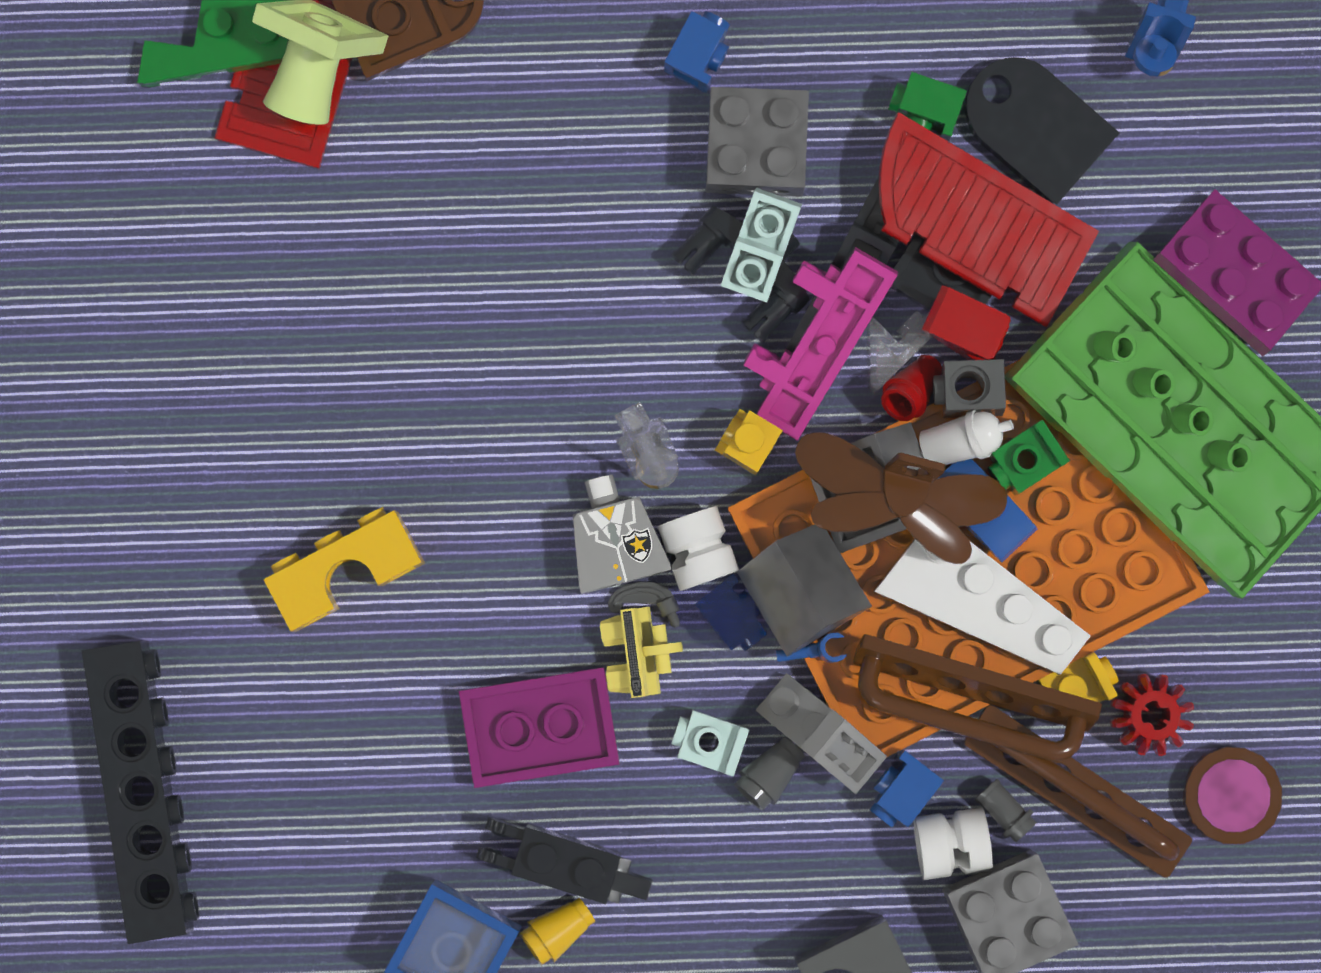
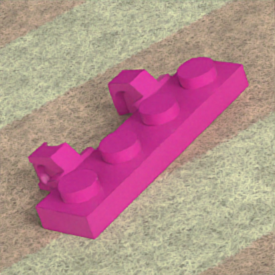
[743,247,898,441]

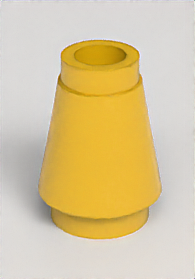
[519,898,595,966]

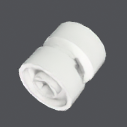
[658,506,739,591]
[913,807,993,880]

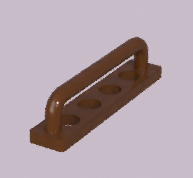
[853,634,1102,761]
[963,705,1192,878]

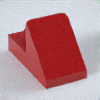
[921,285,1011,361]

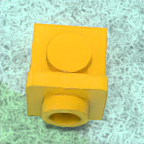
[1038,652,1119,703]

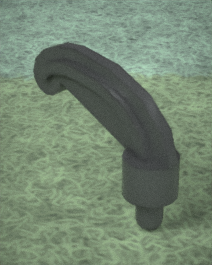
[608,582,680,628]

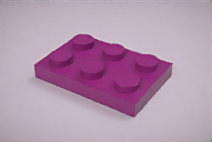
[1153,189,1321,356]
[459,667,620,788]

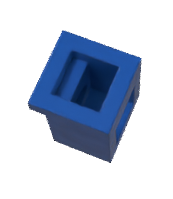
[664,11,730,94]
[869,749,944,828]

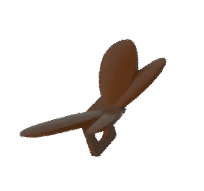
[795,432,1007,564]

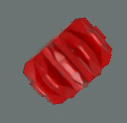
[1110,674,1194,756]

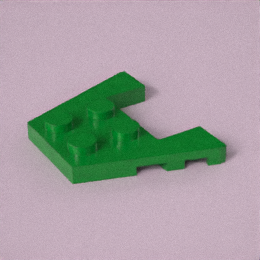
[137,0,289,88]

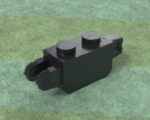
[476,817,653,904]

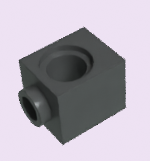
[933,359,1006,418]

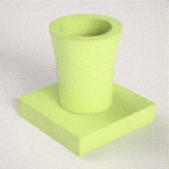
[252,0,389,125]

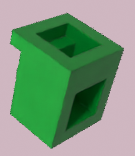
[888,72,967,141]
[987,420,1070,496]

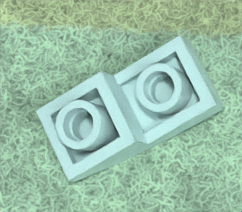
[721,188,802,302]

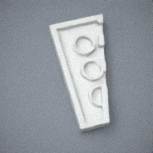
[873,539,1090,675]

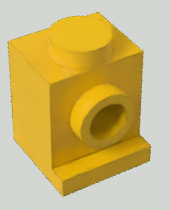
[714,409,783,476]

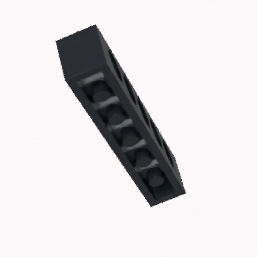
[81,641,199,944]

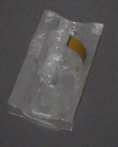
[615,403,679,489]

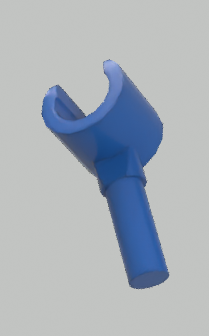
[776,633,847,663]

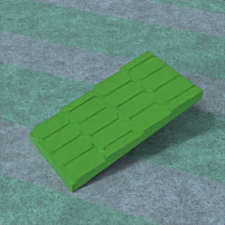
[1005,242,1321,599]

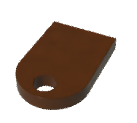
[331,0,484,81]

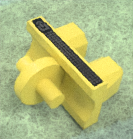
[600,607,683,698]

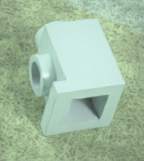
[671,710,749,777]

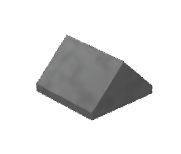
[737,525,872,657]

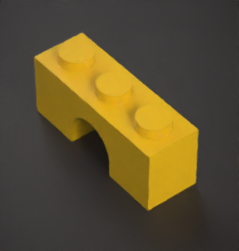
[263,507,426,632]

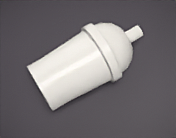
[919,410,1014,465]

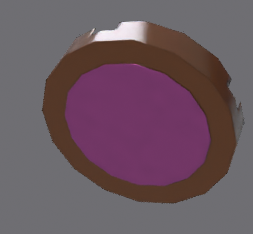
[1183,747,1282,844]

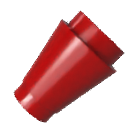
[881,355,942,421]

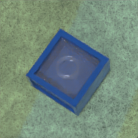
[384,879,522,973]

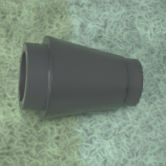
[734,737,805,811]

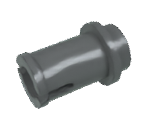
[974,779,1037,843]

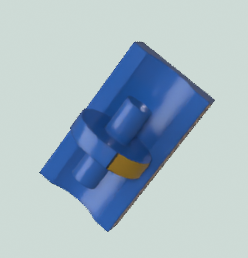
[1125,0,1196,77]

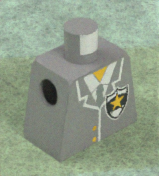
[573,474,671,594]

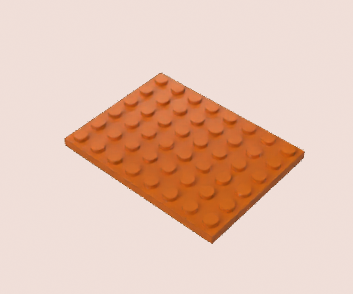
[727,359,1210,758]

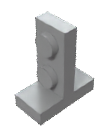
[756,673,887,794]

